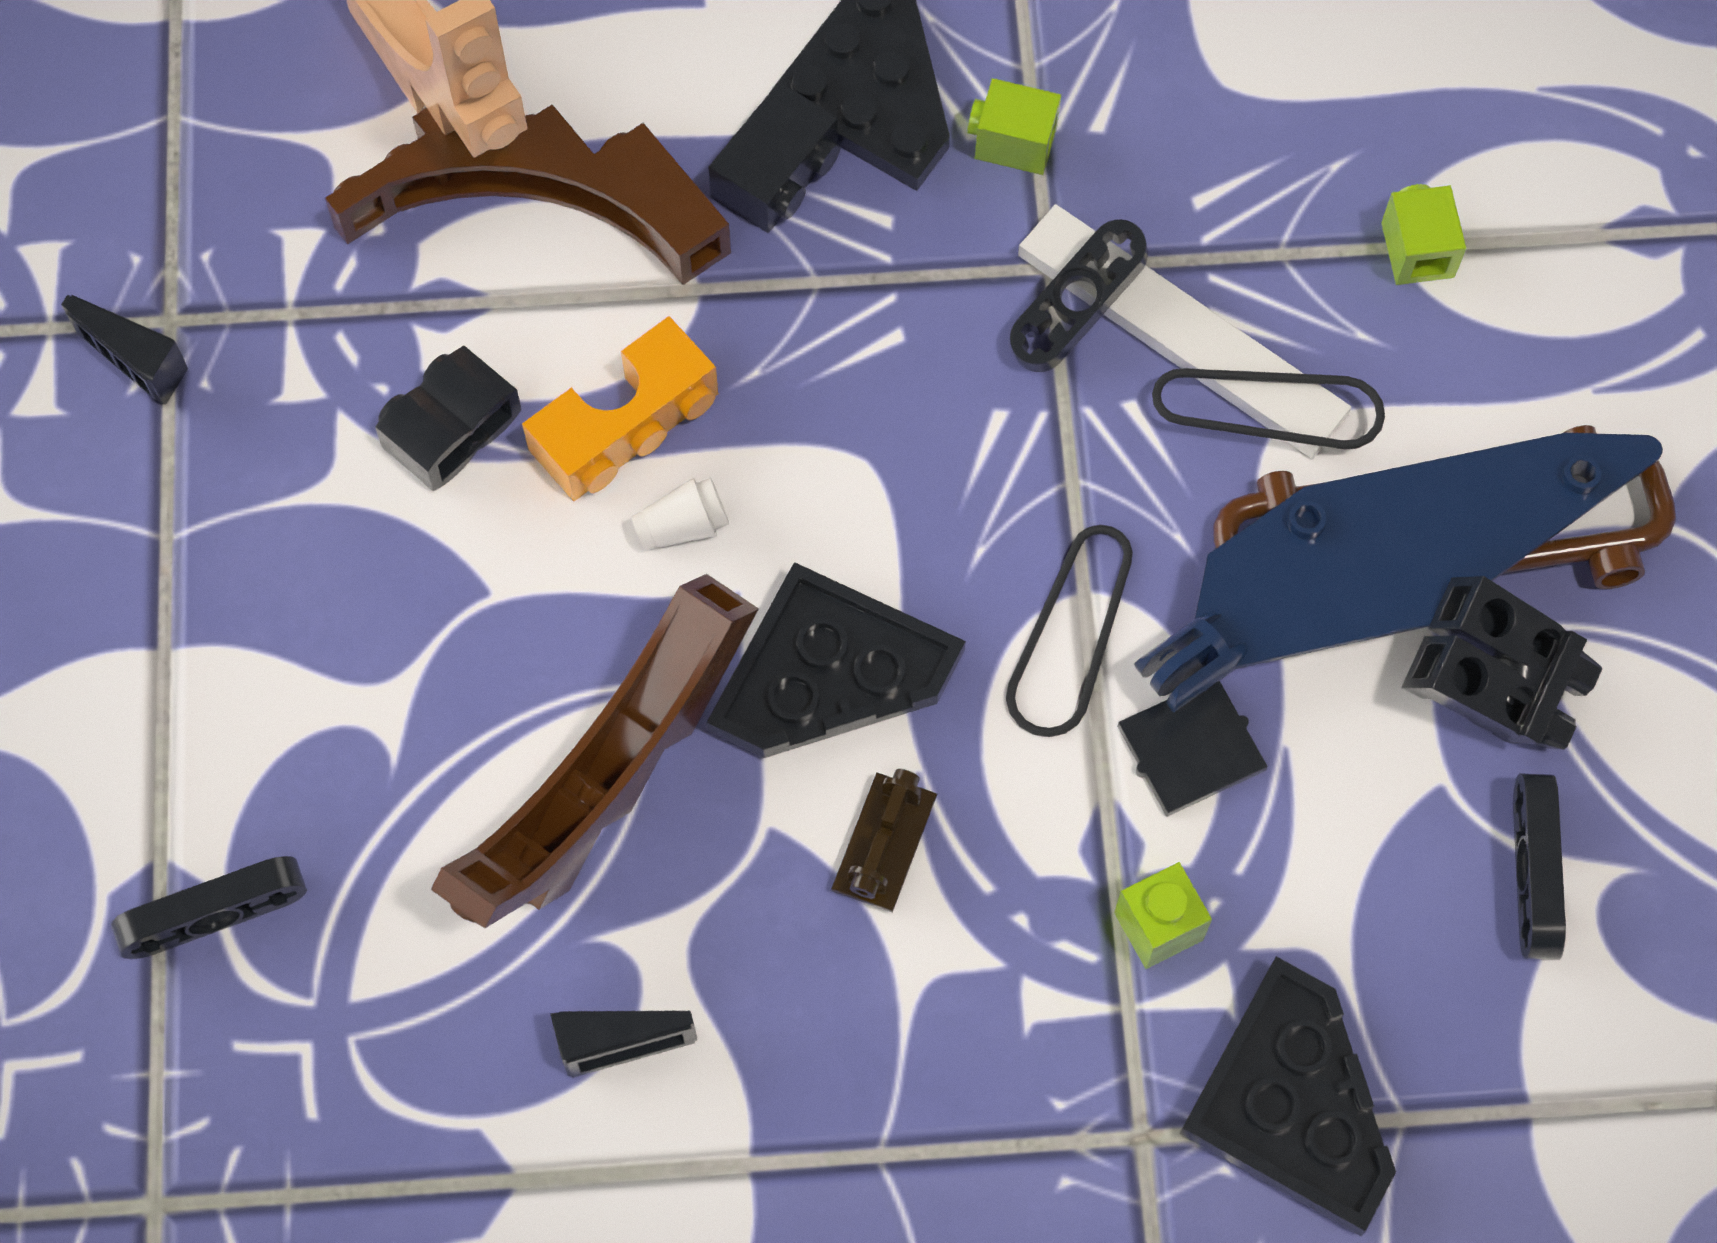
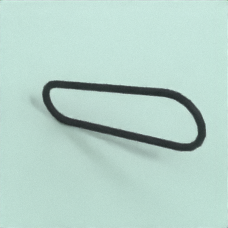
[1152,368,1385,449]
[1006,525,1133,737]

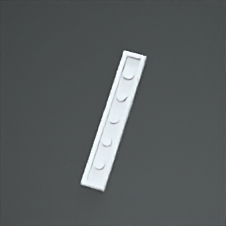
[1018,204,1352,459]

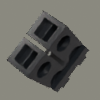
[1401,576,1602,750]

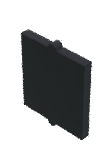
[1117,681,1268,817]

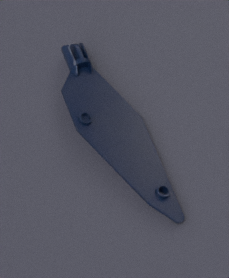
[1134,433,1663,713]

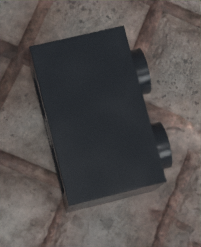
[708,82,840,233]

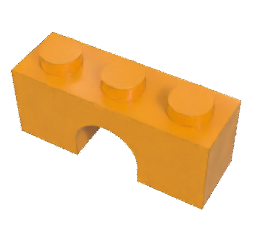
[522,316,718,502]

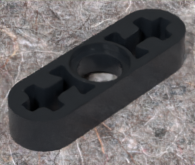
[1010,219,1148,372]
[1513,773,1566,960]
[111,856,307,959]

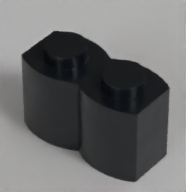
[375,345,521,491]

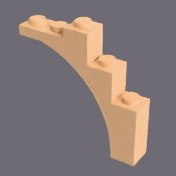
[347,0,527,158]

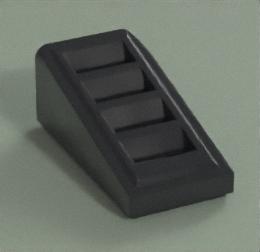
[61,295,188,405]
[550,1010,698,1078]

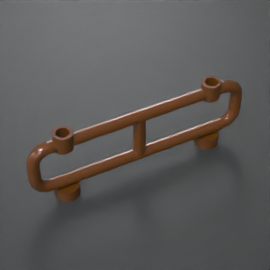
[1213,425,1676,589]

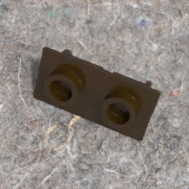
[831,768,938,913]

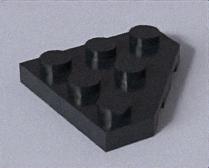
[769,0,950,191]
[706,562,966,758]
[1179,956,1396,1236]

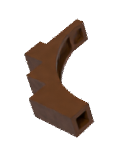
[325,104,731,285]
[430,574,759,929]

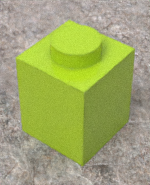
[967,78,1062,175]
[1381,184,1467,285]
[1114,862,1212,969]

